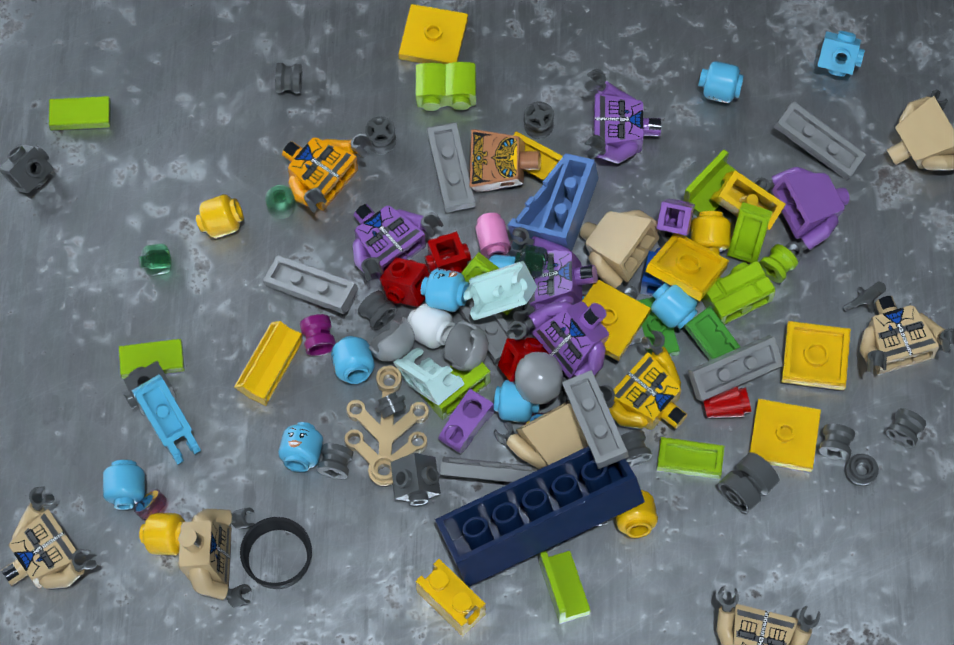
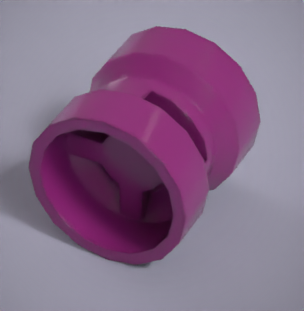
[300,314,336,356]

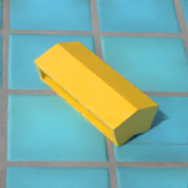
[234,321,303,406]

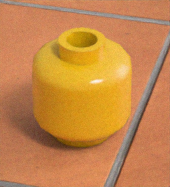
[196,194,244,239]
[690,211,731,255]
[615,490,658,538]
[139,513,185,556]

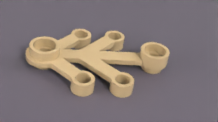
[344,366,429,486]

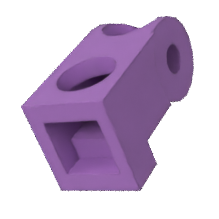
[657,199,695,235]
[439,389,495,454]

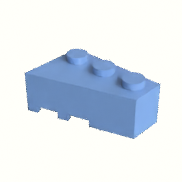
[507,153,599,252]

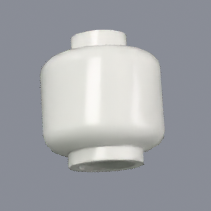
[407,303,455,349]

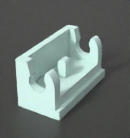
[464,261,537,321]
[393,348,465,405]

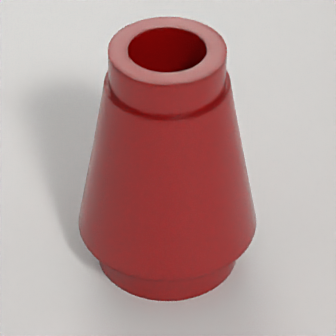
[703,386,752,418]

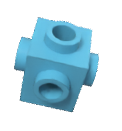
[817,31,865,76]

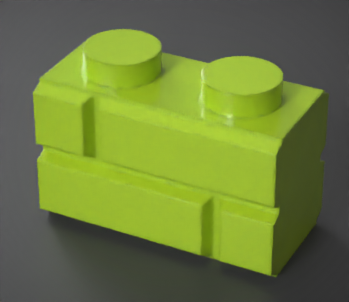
[701,261,775,325]

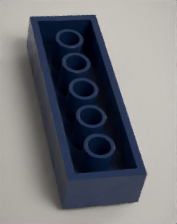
[435,446,645,587]

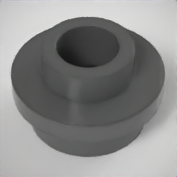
[375,392,406,419]
[846,454,879,485]

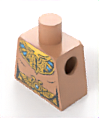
[470,130,541,192]

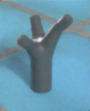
[843,281,886,313]

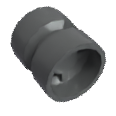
[718,452,780,513]

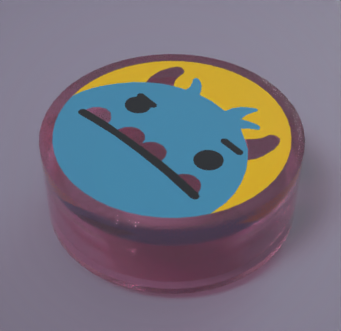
[134,489,167,520]

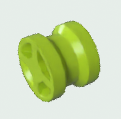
[759,244,798,283]

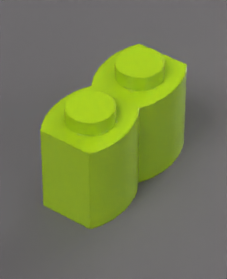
[416,62,476,111]

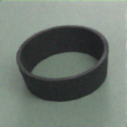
[240,517,312,589]

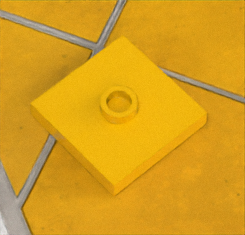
[398,4,468,64]
[645,233,729,301]
[582,279,651,361]
[781,321,851,390]
[749,399,821,472]

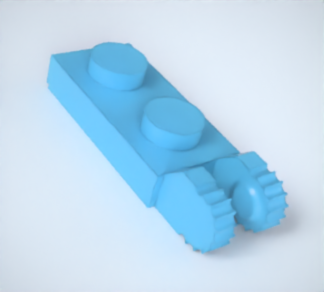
[131,374,201,465]

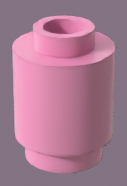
[475,213,511,259]

